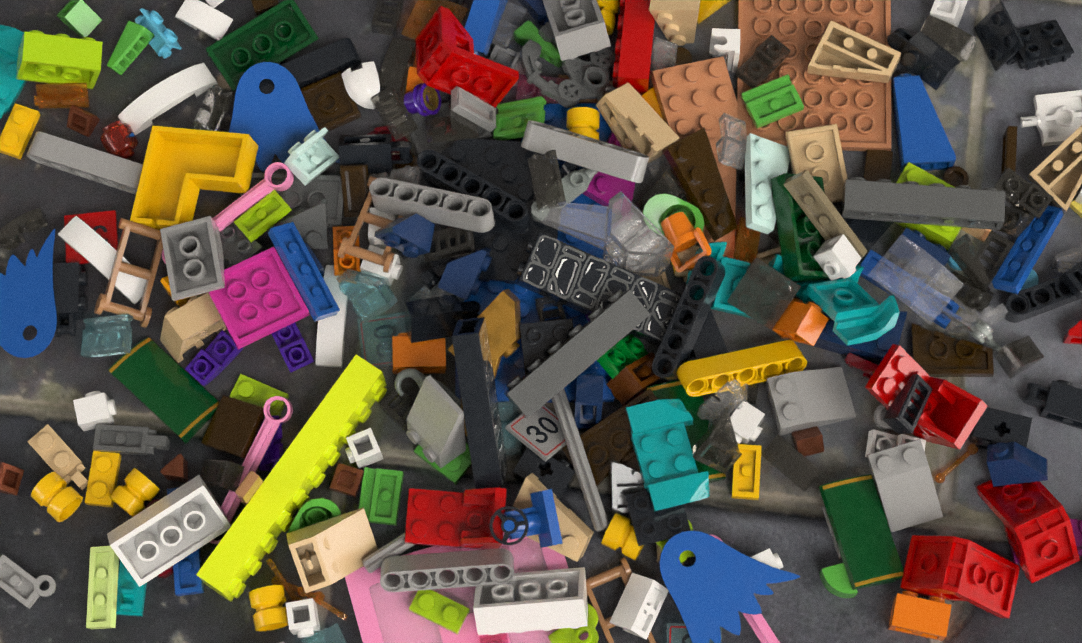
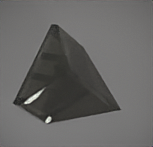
[692,407,742,474]

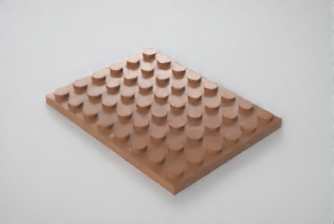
[737,0,891,151]

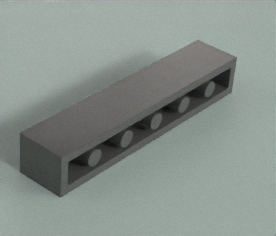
[841,177,1005,230]
[504,289,650,418]

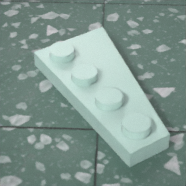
[744,133,790,234]

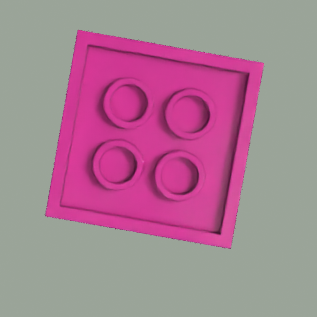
[208,247,310,349]

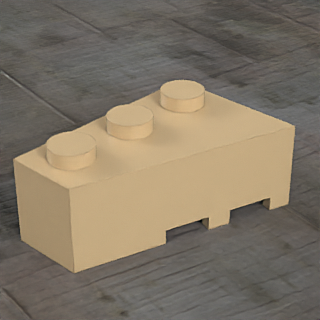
[649,0,700,46]
[807,21,901,83]
[596,82,679,163]
[1027,125,1082,214]
[160,292,227,364]
[511,473,594,562]

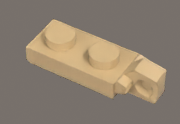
[28,424,88,490]

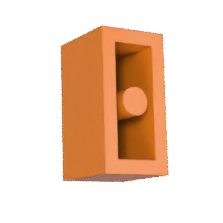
[765,298,829,346]
[392,333,446,374]
[888,591,952,641]

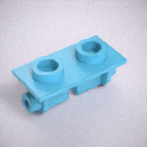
[135,8,182,59]

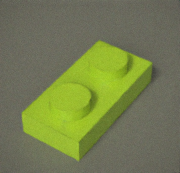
[234,190,292,243]
[229,374,289,416]
[409,590,470,635]

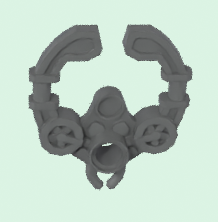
[520,22,615,108]

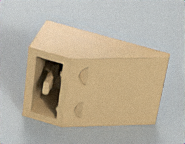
[286,507,378,593]

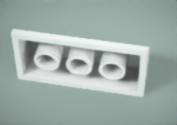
[107,475,231,587]
[473,567,588,635]

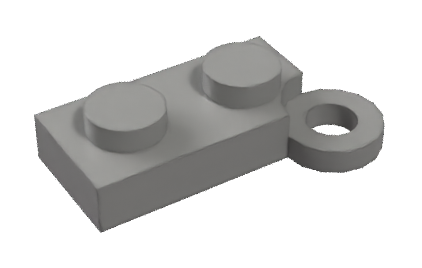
[0,555,56,609]

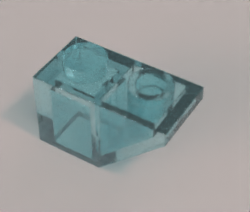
[337,269,398,323]

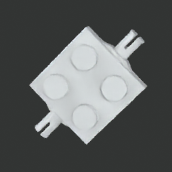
[1020,90,1082,147]

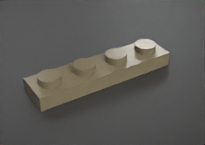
[783,170,867,258]

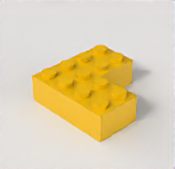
[130,126,258,230]

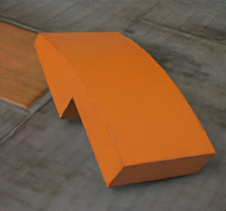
[333,226,361,276]

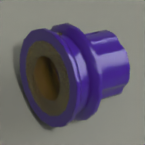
[404,83,441,116]

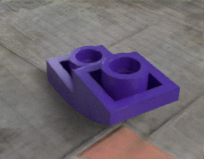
[272,322,314,373]
[185,330,243,386]

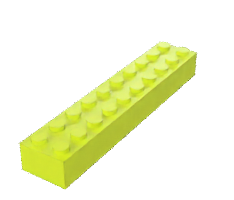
[196,354,387,602]

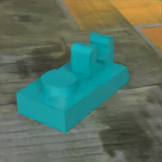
[116,560,147,617]

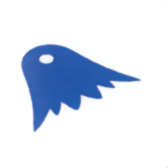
[229,62,340,172]
[0,229,57,358]
[660,531,800,643]

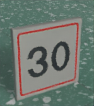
[505,405,567,462]

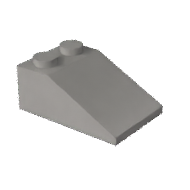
[542,0,611,61]
[160,216,225,301]
[765,367,856,436]
[406,375,466,468]
[866,439,943,533]

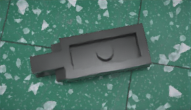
[93,424,170,455]

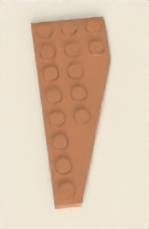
[650,56,738,259]

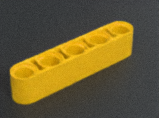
[676,340,807,397]

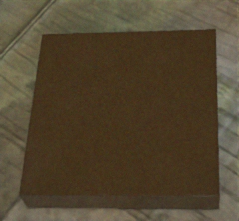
[300,71,361,132]
[201,395,265,459]

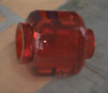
[100,120,139,159]

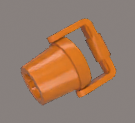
[660,212,712,273]

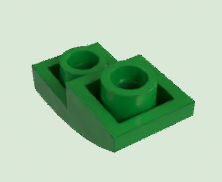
[597,334,648,379]

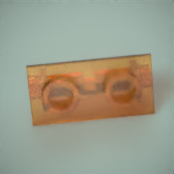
[34,83,90,109]
[733,217,761,264]

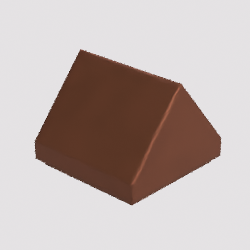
[67,104,100,137]
[791,426,824,458]
[160,454,188,483]
[0,462,24,496]

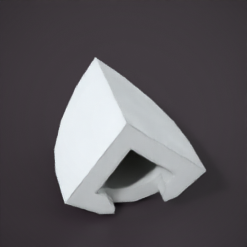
[341,61,380,109]

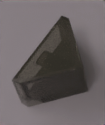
[995,336,1044,379]

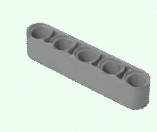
[521,120,649,183]
[26,132,143,195]
[369,178,495,233]
[380,548,514,592]

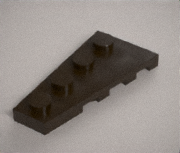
[662,127,738,241]
[562,389,658,487]

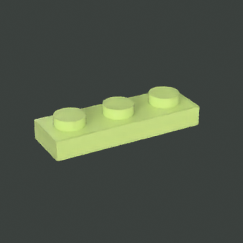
[86,546,119,629]

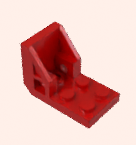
[415,6,519,108]
[865,344,987,450]
[976,480,1080,583]
[404,488,506,550]
[900,535,1020,618]

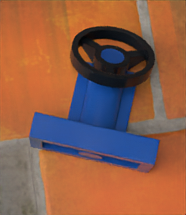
[490,489,563,548]

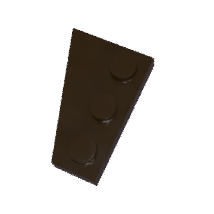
[911,323,994,377]

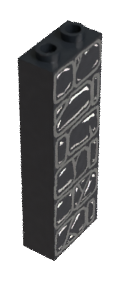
[515,232,682,346]
[452,317,508,489]

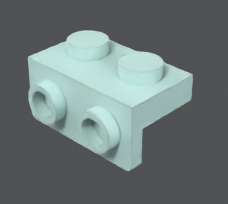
[284,127,339,186]

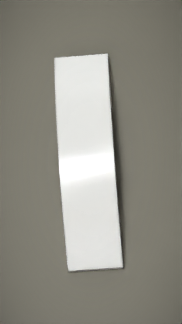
[118,63,218,135]
[58,216,147,305]
[316,265,352,368]

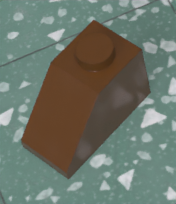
[606,352,668,405]

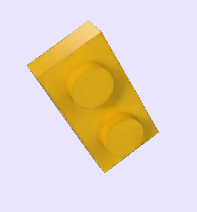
[0,103,40,160]
[731,444,762,500]
[85,451,122,508]

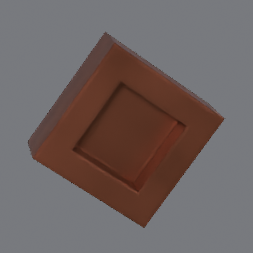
[330,463,364,498]

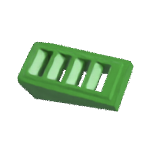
[514,20,562,68]
[107,21,154,75]

